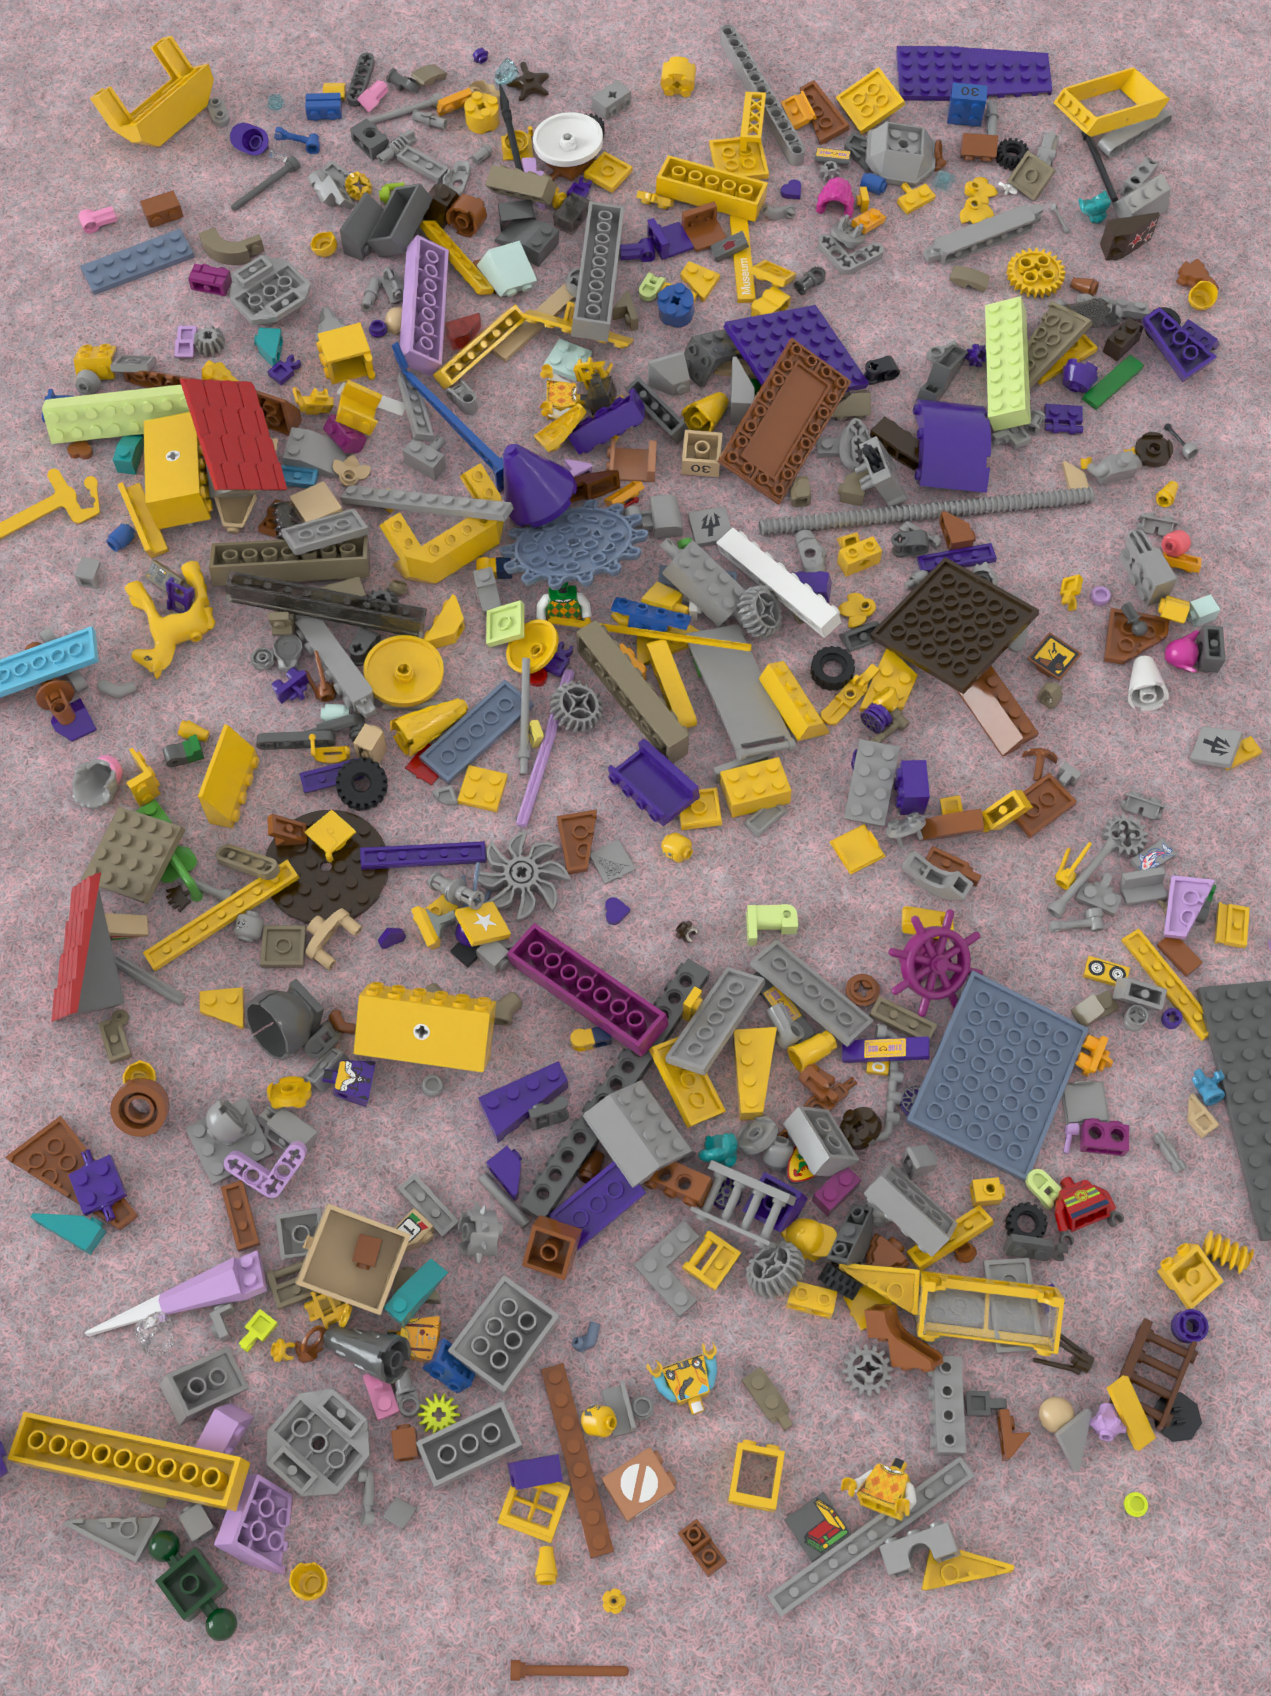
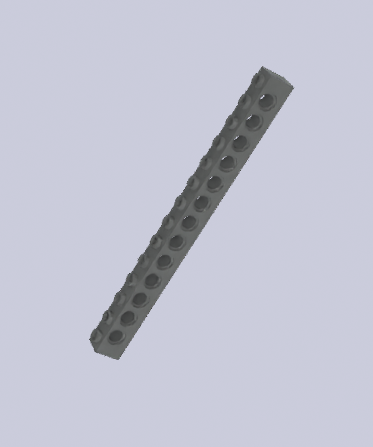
[520,958,710,1220]

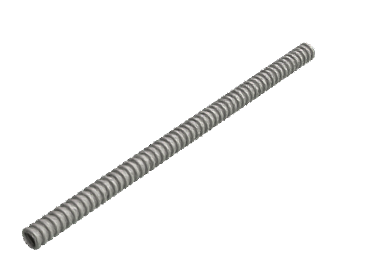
[759,487,1095,536]

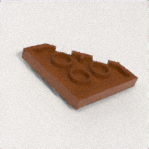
[1103,608,1170,665]

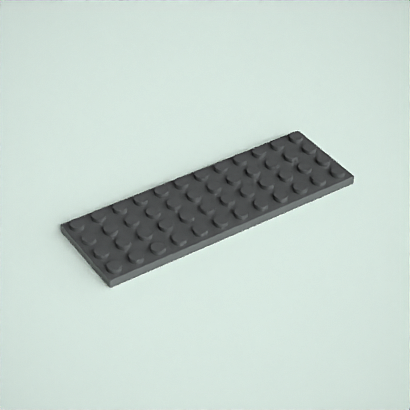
[1196,981,1271,1241]

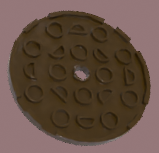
[265,810,389,924]

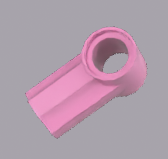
[357,80,388,113]
[78,206,117,234]

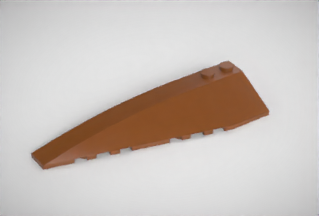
[123,370,302,436]

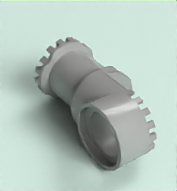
[395,1367,421,1418]

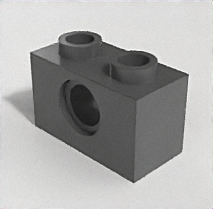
[350,118,389,161]
[1196,625,1225,673]

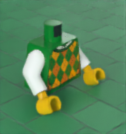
[536,582,593,622]

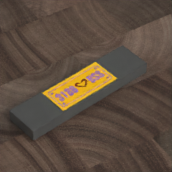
[752,972,816,1044]

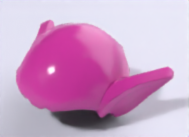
[1164,630,1200,673]

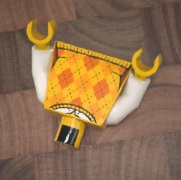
[540,364,588,420]
[841,1458,917,1521]

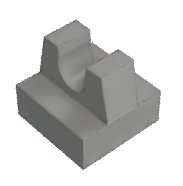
[1057,762,1082,788]

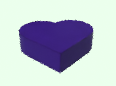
[780,179,801,200]
[605,897,631,925]
[378,928,406,949]

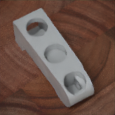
[1120,157,1159,196]

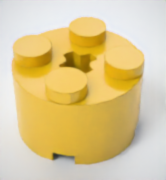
[660,56,696,97]
[464,91,500,134]

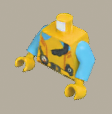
[646,1342,717,1415]

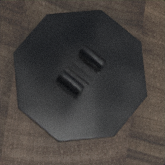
[1153,1392,1202,1442]

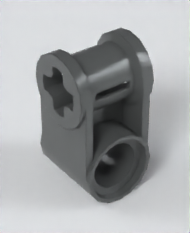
[891,530,929,558]
[349,627,381,666]

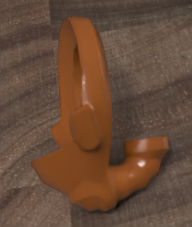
[934,139,947,172]
[295,1325,327,1363]

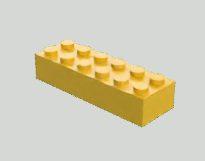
[655,155,768,222]

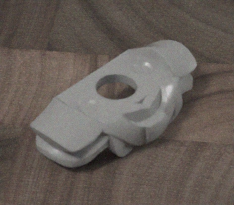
[442,161,471,196]
[796,530,827,572]

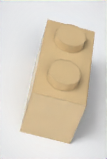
[353,723,387,763]

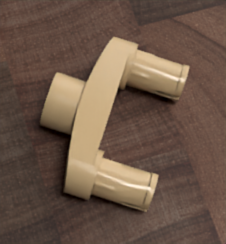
[305,908,363,970]

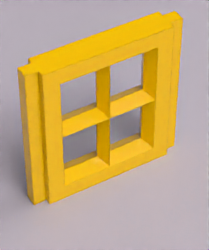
[497,1482,571,1543]

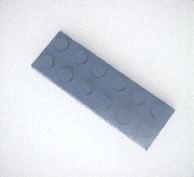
[80,229,195,295]
[419,680,534,785]

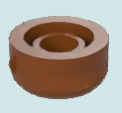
[110,1078,170,1137]

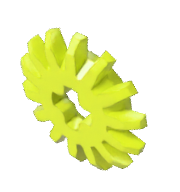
[418,1393,460,1434]

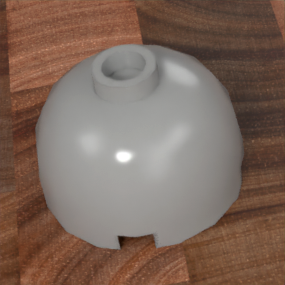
[206,1098,250,1143]

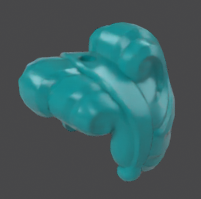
[1078,190,1111,224]
[698,1133,738,1168]

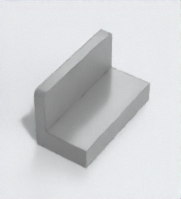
[1119,867,1167,905]
[602,1381,636,1438]

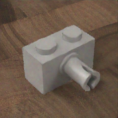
[403,435,446,481]

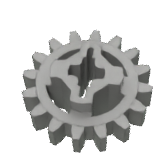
[842,1344,893,1397]

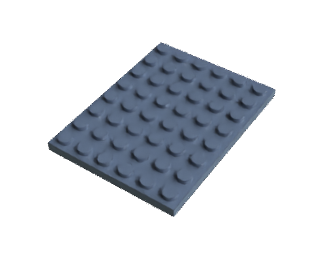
[905,970,1089,1182]

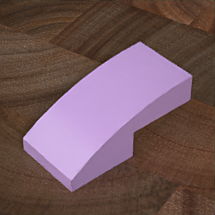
[174,326,198,358]

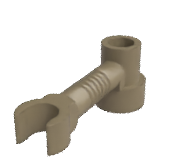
[870,707,910,743]

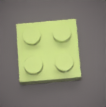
[486,600,524,647]

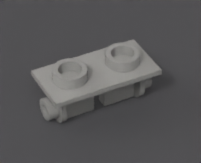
[379,267,404,304]
[1136,513,1179,536]
[1120,791,1165,820]

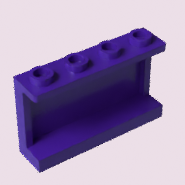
[608,738,700,827]

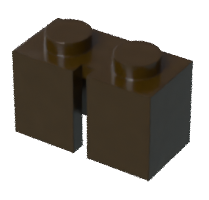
[1103,317,1144,361]

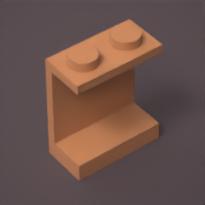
[606,439,657,482]

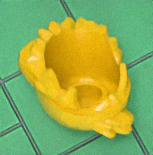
[781,1218,837,1262]

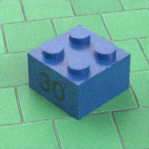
[947,83,987,127]

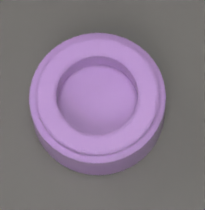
[1090,586,1111,606]

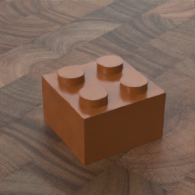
[522,1215,583,1280]

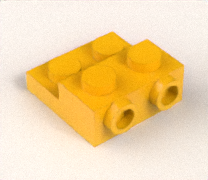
[1157,1243,1224,1309]

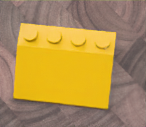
[198,724,259,829]

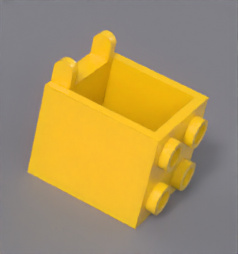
[316,323,376,385]

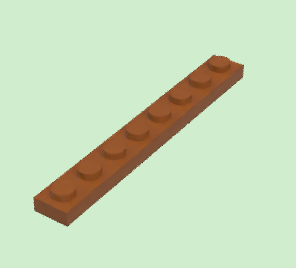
[541,1363,614,1559]

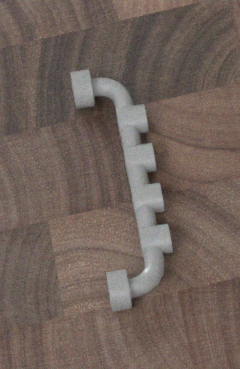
[868,1024,904,1146]

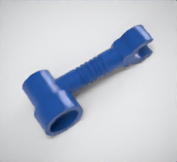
[274,127,320,154]

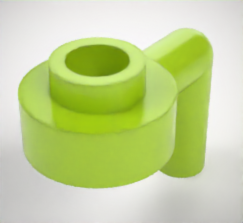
[379,182,405,205]

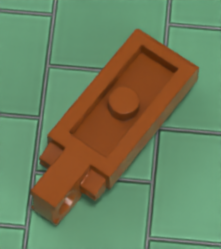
[925,846,981,887]

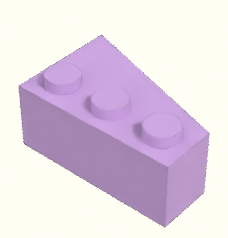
[195,1403,254,1455]

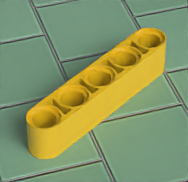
[645,639,697,728]

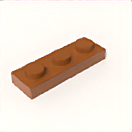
[221,1180,261,1252]

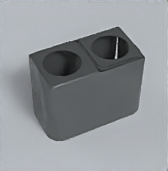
[498,200,536,232]

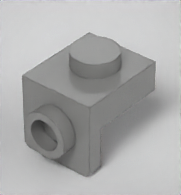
[209,1303,236,1343]

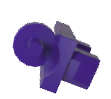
[271,667,309,704]

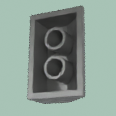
[340,192,383,261]

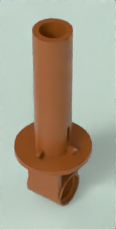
[25,642,76,725]

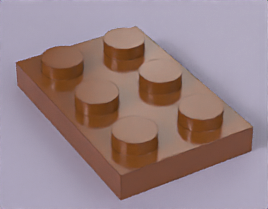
[1014,772,1077,838]

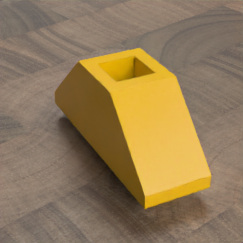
[423,594,465,649]

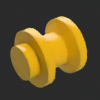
[552,187,567,209]

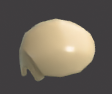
[385,307,402,335]
[1038,1396,1075,1433]

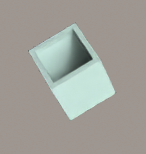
[477,241,537,297]

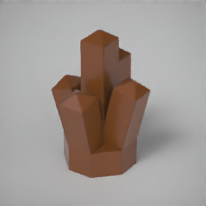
[799,1063,839,1104]

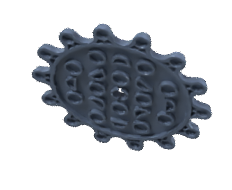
[499,499,648,590]

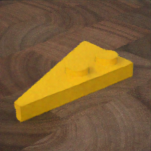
[838,1264,920,1315]

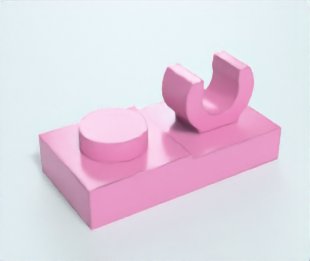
[363,1374,400,1421]

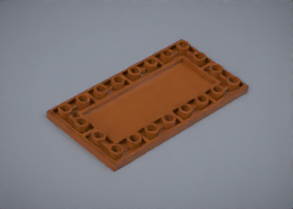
[717,338,852,505]

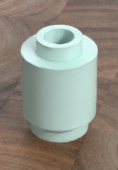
[321,704,350,722]

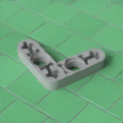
[818,234,884,275]

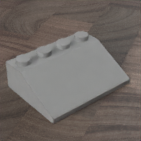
[448,1275,560,1397]

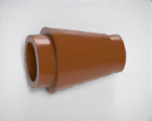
[1070,277,1099,296]

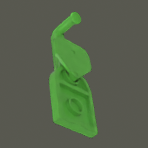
[135,800,203,902]

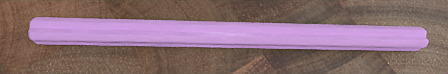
[516,669,575,828]

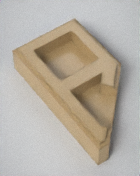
[1062,461,1089,491]
[1187,1093,1220,1139]

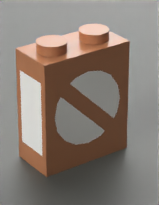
[602,1447,677,1523]

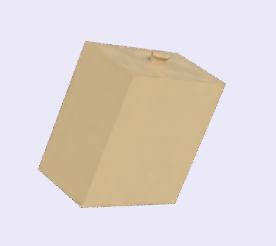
[295,1203,411,1315]

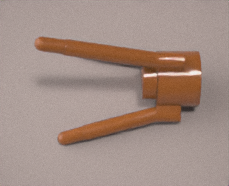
[305,650,337,702]

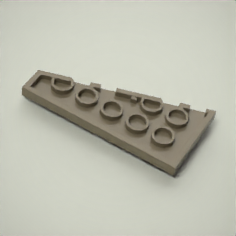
[1028,300,1093,389]

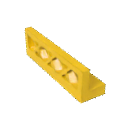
[740,92,766,152]
[117,482,169,558]

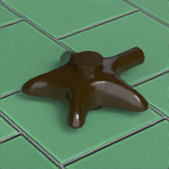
[506,62,549,101]

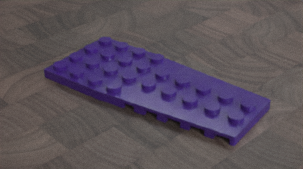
[896,46,1053,101]

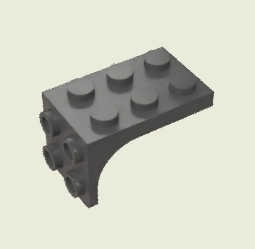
[684,329,743,387]

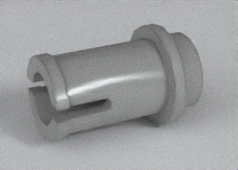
[471,144,493,165]

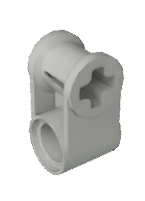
[446,379,478,415]

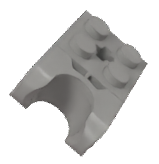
[1119,530,1177,606]

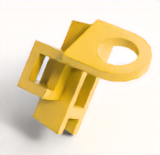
[573,357,613,390]
[293,387,334,415]
[304,1291,352,1330]

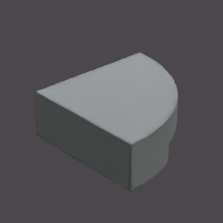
[433,785,458,806]

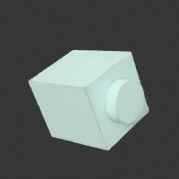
[1187,594,1220,627]

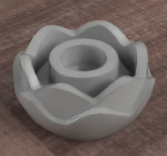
[251,647,275,670]

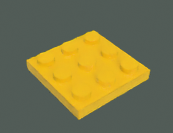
[835,67,906,135]
[709,137,769,180]

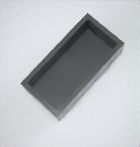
[367,183,433,257]

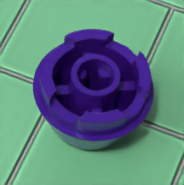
[1062,359,1098,393]

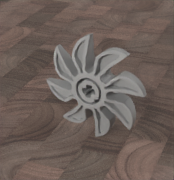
[474,831,570,922]

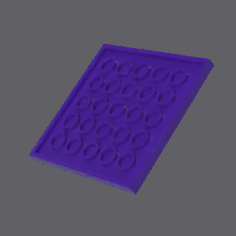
[723,305,869,393]

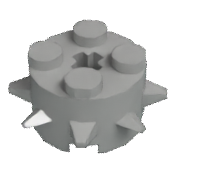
[457,1201,503,1264]

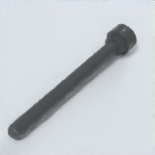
[231,156,301,211]

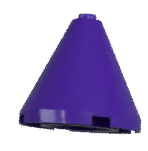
[503,444,577,528]

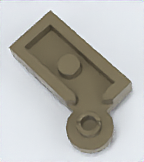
[98,1009,132,1064]

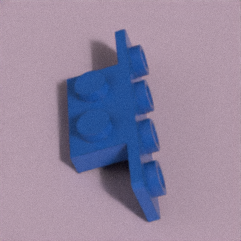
[611,597,691,640]

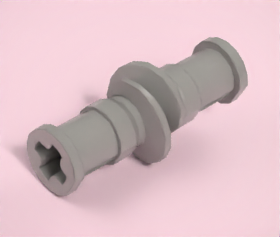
[428,872,485,910]

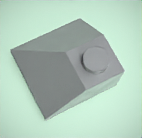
[647,351,690,396]

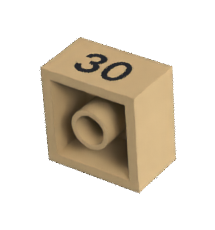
[681,430,723,477]

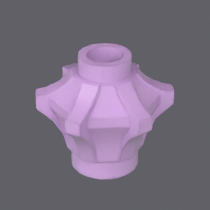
[1089,1403,1126,1441]

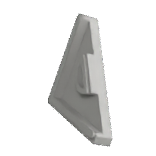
[1055,1409,1092,1472]

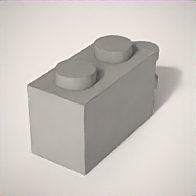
[257,1106,318,1158]

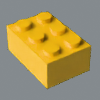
[720,757,792,818]

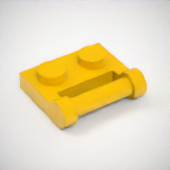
[682,1231,741,1291]

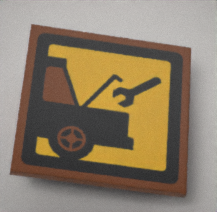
[1027,632,1082,681]

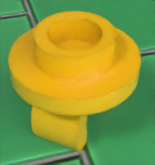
[271,1338,295,1362]

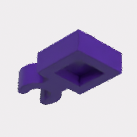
[567,177,592,203]
[267,354,301,386]
[543,642,573,678]

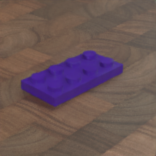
[549,1161,647,1251]

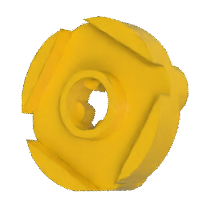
[267,1076,312,1109]

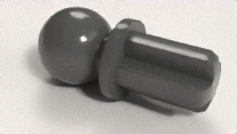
[1121,602,1148,636]

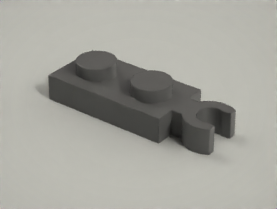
[1003,1234,1069,1261]

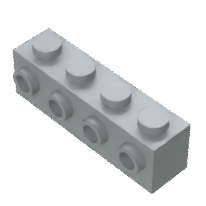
[927,1356,966,1456]

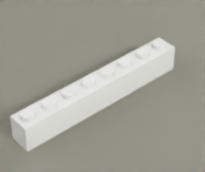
[716,528,842,638]

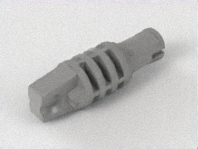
[376,130,417,165]

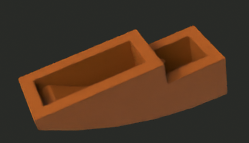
[920,809,984,841]

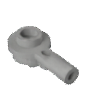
[926,340,958,363]

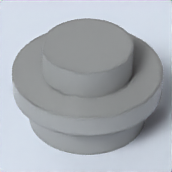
[631,1395,654,1420]

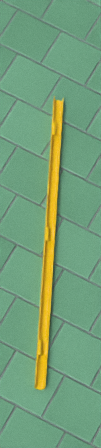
[548,616,752,651]

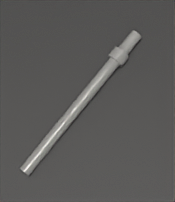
[518,658,530,775]

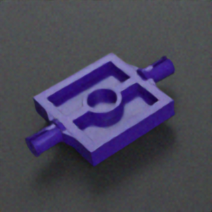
[68,1150,128,1222]

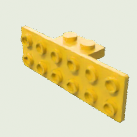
[522,301,634,349]

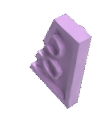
[1164,875,1215,939]

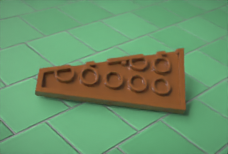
[5,1115,139,1231]

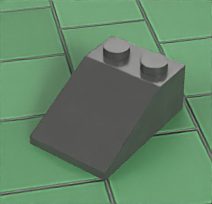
[495,218,559,267]

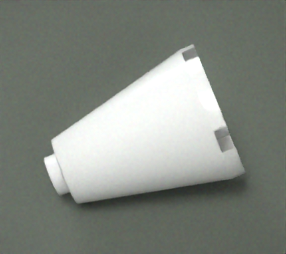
[1127,656,1169,711]

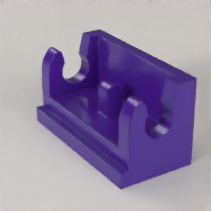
[507,1454,563,1490]

